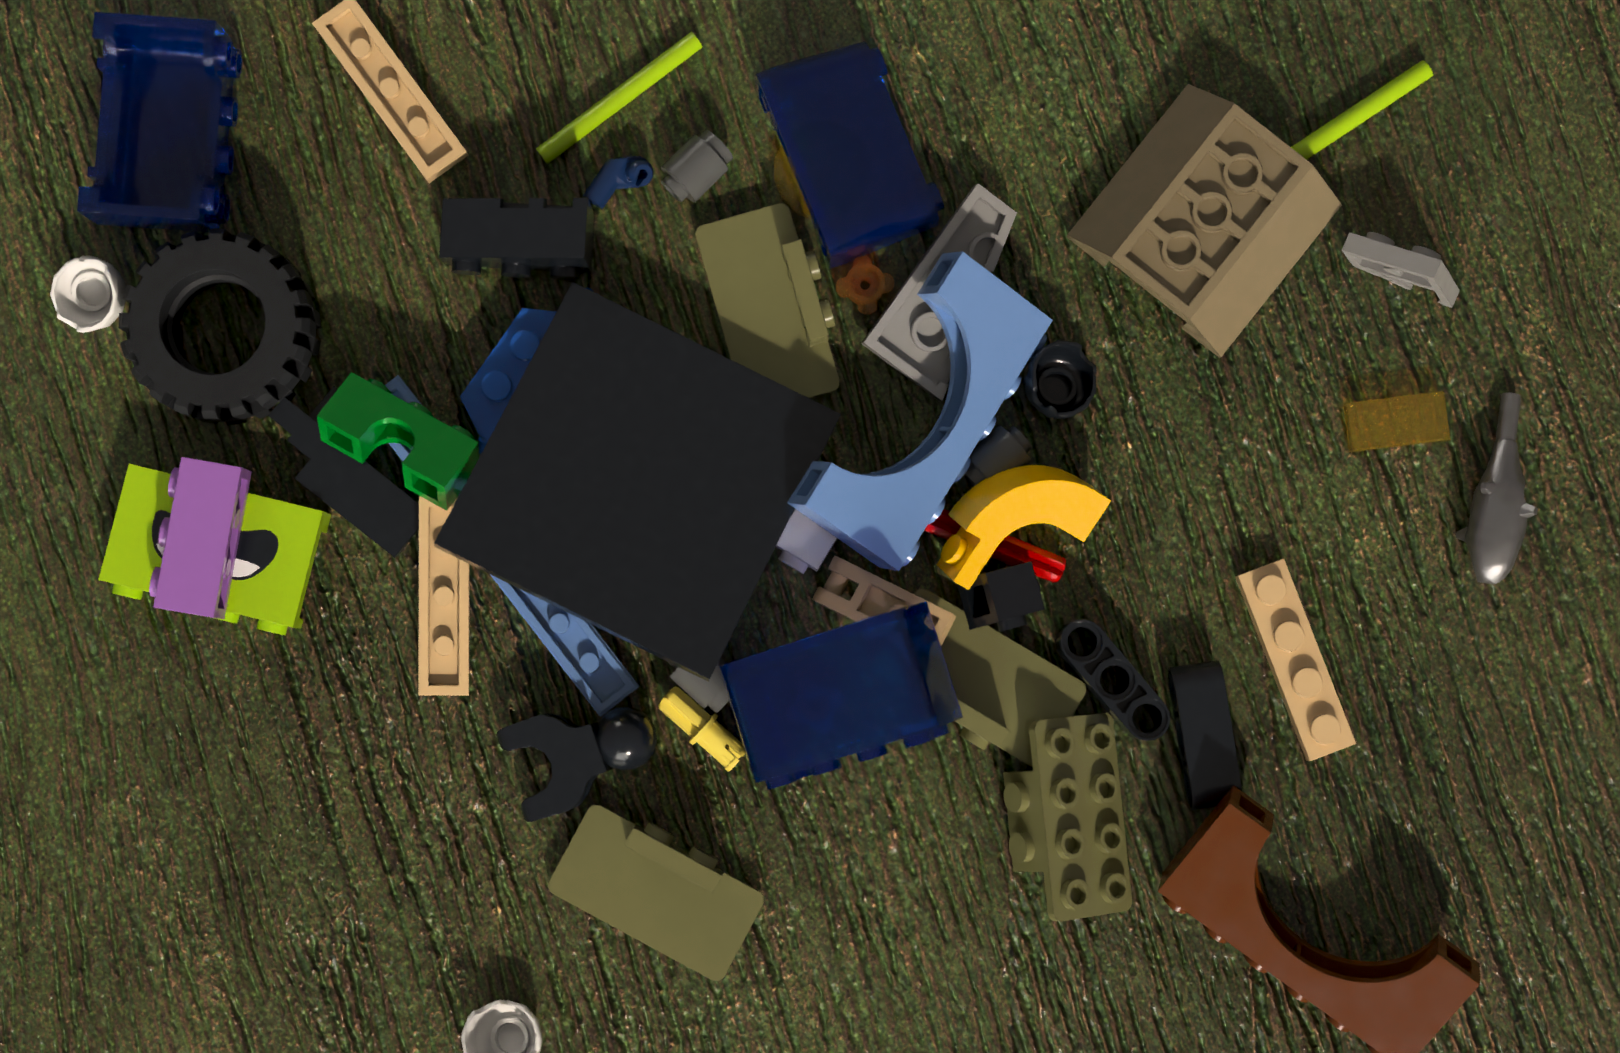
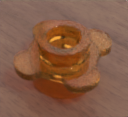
[836,256,894,315]

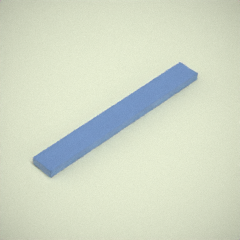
[385,375,640,717]

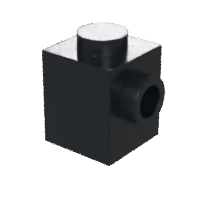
[957,561,1045,632]

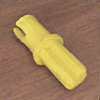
[658,686,749,772]

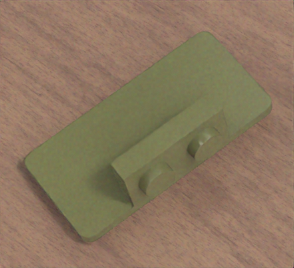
[695,203,840,399]
[872,588,1086,767]
[1003,713,1132,922]
[548,804,764,981]

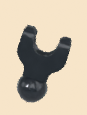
[496,707,657,822]

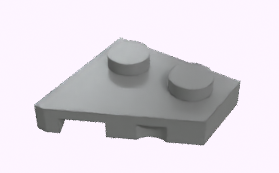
[1342,232,1460,308]

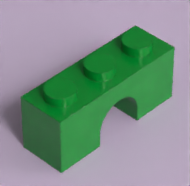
[317,372,479,511]

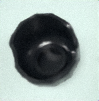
[1022,340,1097,419]

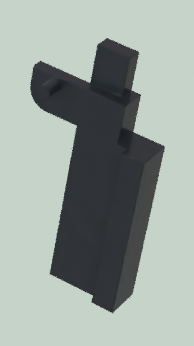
[269,386,419,559]

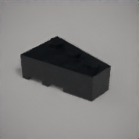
[439,198,595,281]

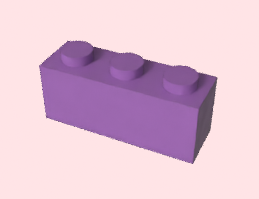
[149,457,252,619]

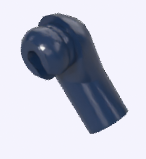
[583,156,654,210]

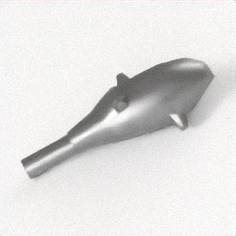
[1456,392,1538,585]

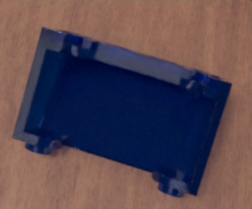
[755,41,944,269]

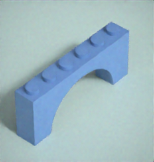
[787,251,1053,571]

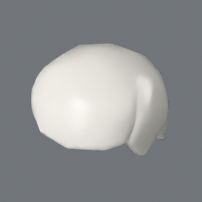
[50,256,126,333]
[461,1000,543,1053]

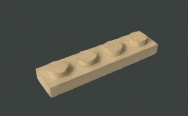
[312,0,469,184]
[418,495,470,696]
[1235,558,1356,761]

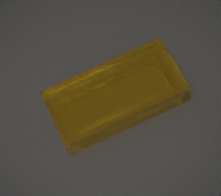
[1343,391,1451,453]

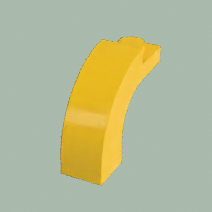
[936,465,1111,590]

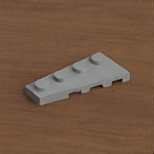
[861,183,1017,401]

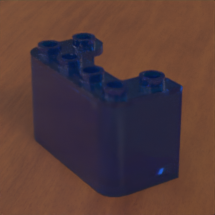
[77,12,242,232]
[719,602,963,790]

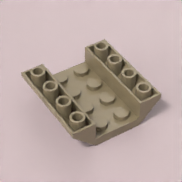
[1066,84,1342,358]

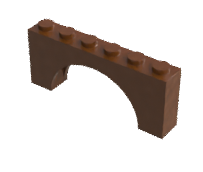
[1158,785,1480,1053]

